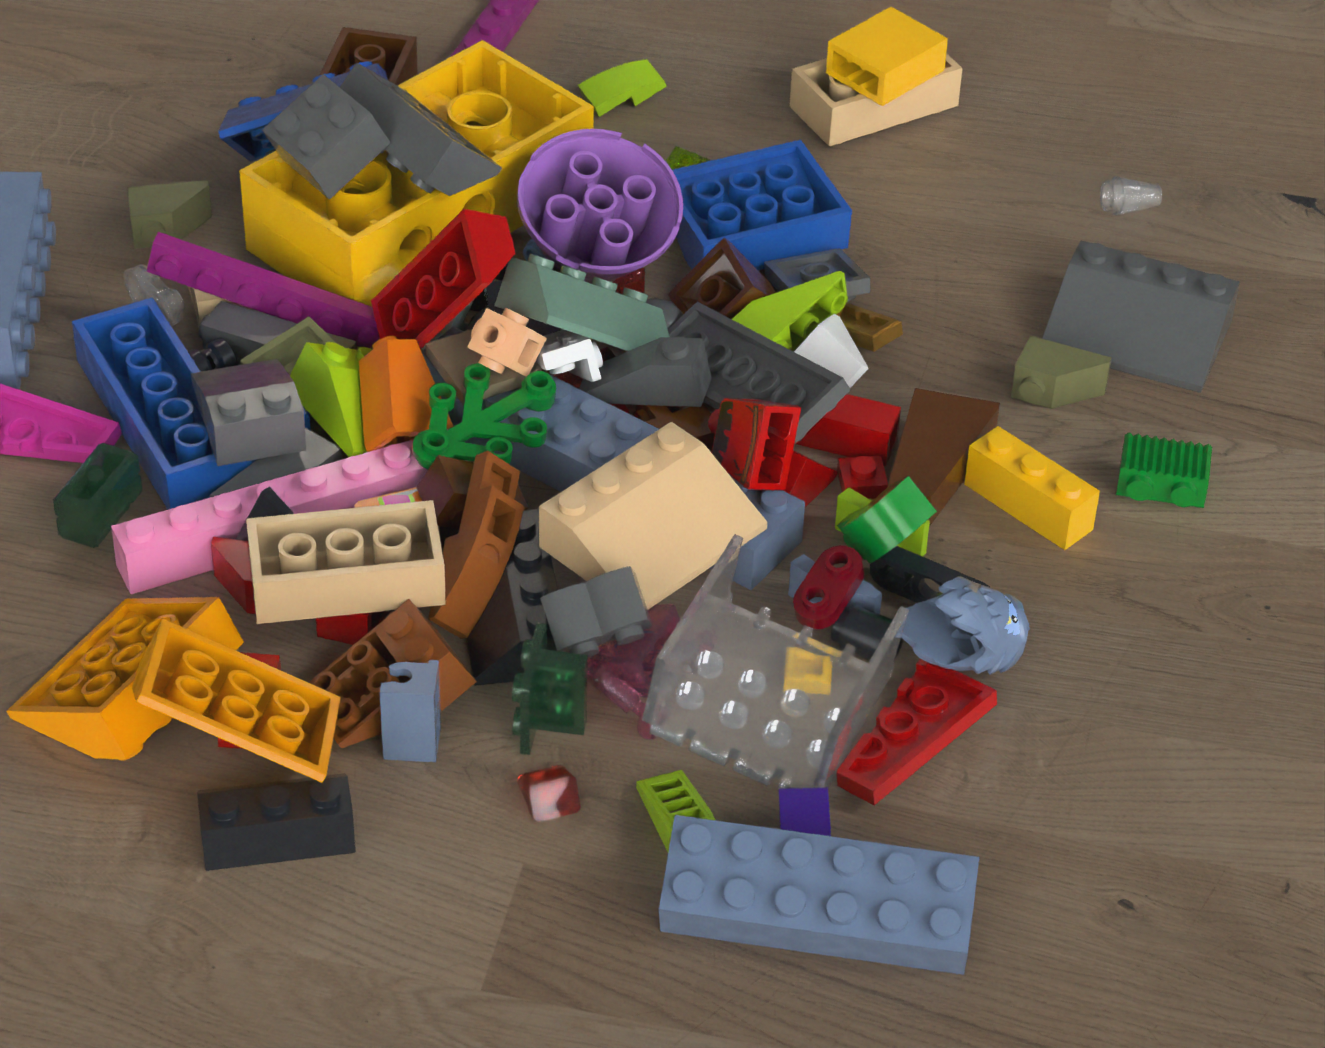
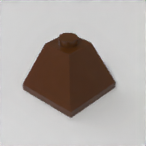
[668,238,776,319]

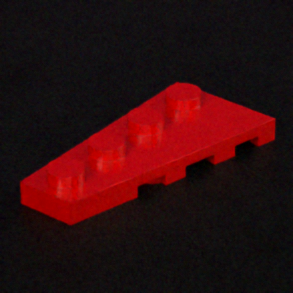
[836,659,997,806]

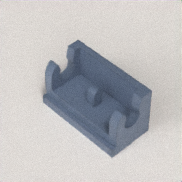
[380,660,441,762]

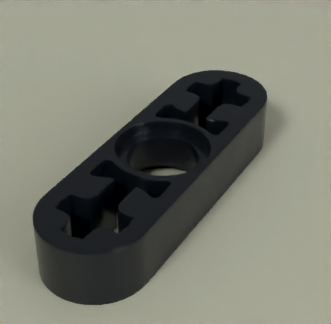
[870,546,991,603]

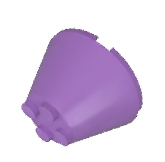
[517,129,683,284]

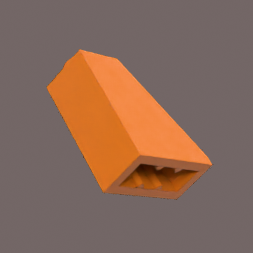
[359,336,454,452]

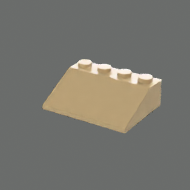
[539,422,768,610]

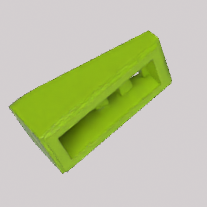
[636,770,716,852]

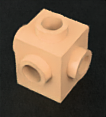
[467,308,547,377]

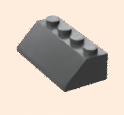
[340,62,502,196]

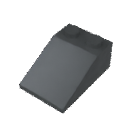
[191,359,306,466]

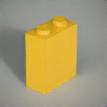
[826,7,948,106]

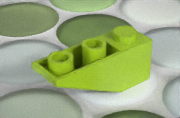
[732,271,848,351]

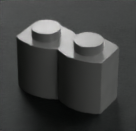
[540,566,653,661]

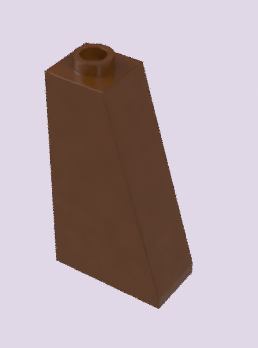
[888,388,1000,527]

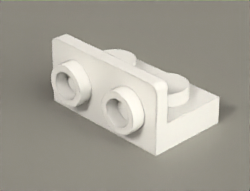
[536,330,603,382]

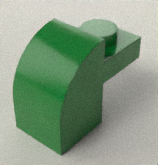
[837,476,937,564]

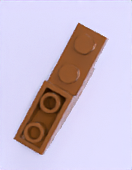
[428,451,525,639]

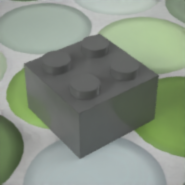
[262,74,390,200]

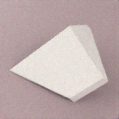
[794,314,869,388]

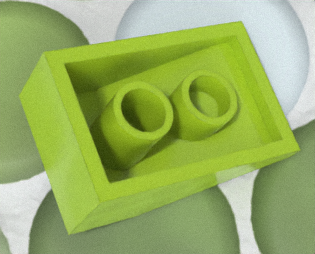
[290,342,372,457]

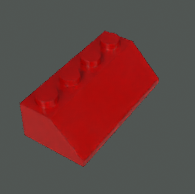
[371,209,516,349]

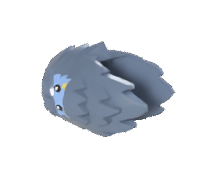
[898,576,1030,675]

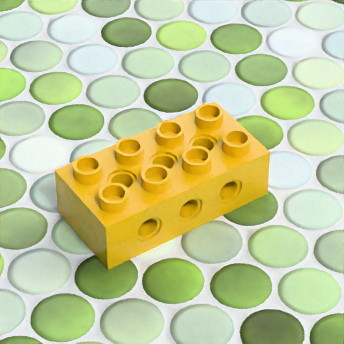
[239,40,594,307]

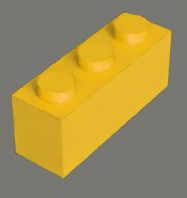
[964,426,1100,550]

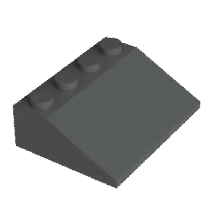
[1042,240,1240,393]

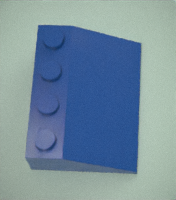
[218,61,388,162]
[672,139,852,270]

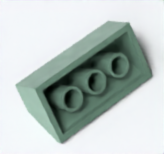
[494,254,669,351]

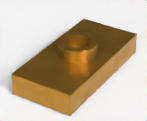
[836,303,903,352]

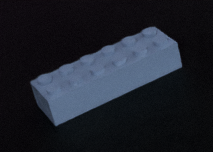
[0,172,56,389]
[659,815,979,975]

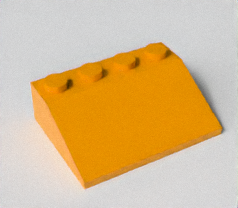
[6,597,244,761]
[132,618,341,782]

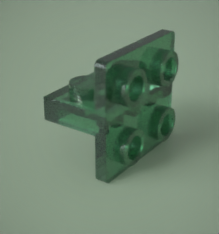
[512,623,588,755]

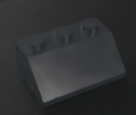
[197,773,356,871]

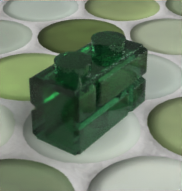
[53,443,142,548]

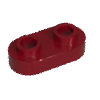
[793,545,864,630]

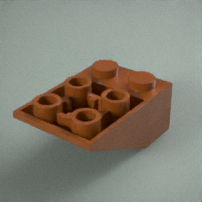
[309,599,477,748]

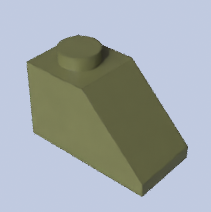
[127,180,212,249]
[1011,336,1112,409]

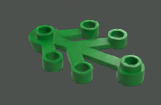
[412,363,556,470]

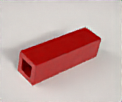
[795,394,901,466]

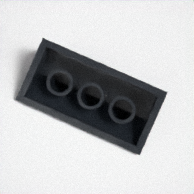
[466,509,567,686]

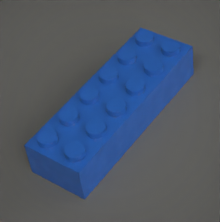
[72,297,252,509]

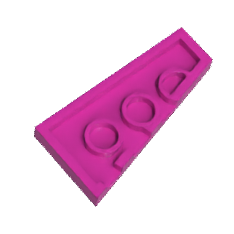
[0,384,122,465]

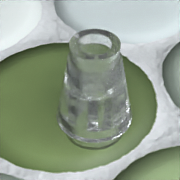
[1100,176,1162,216]

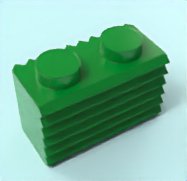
[1116,432,1212,508]

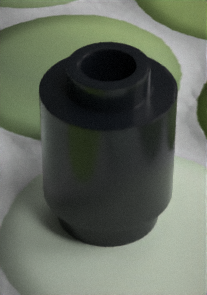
[831,606,904,665]

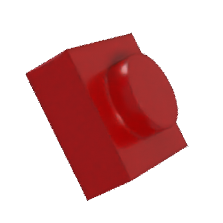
[837,456,888,499]

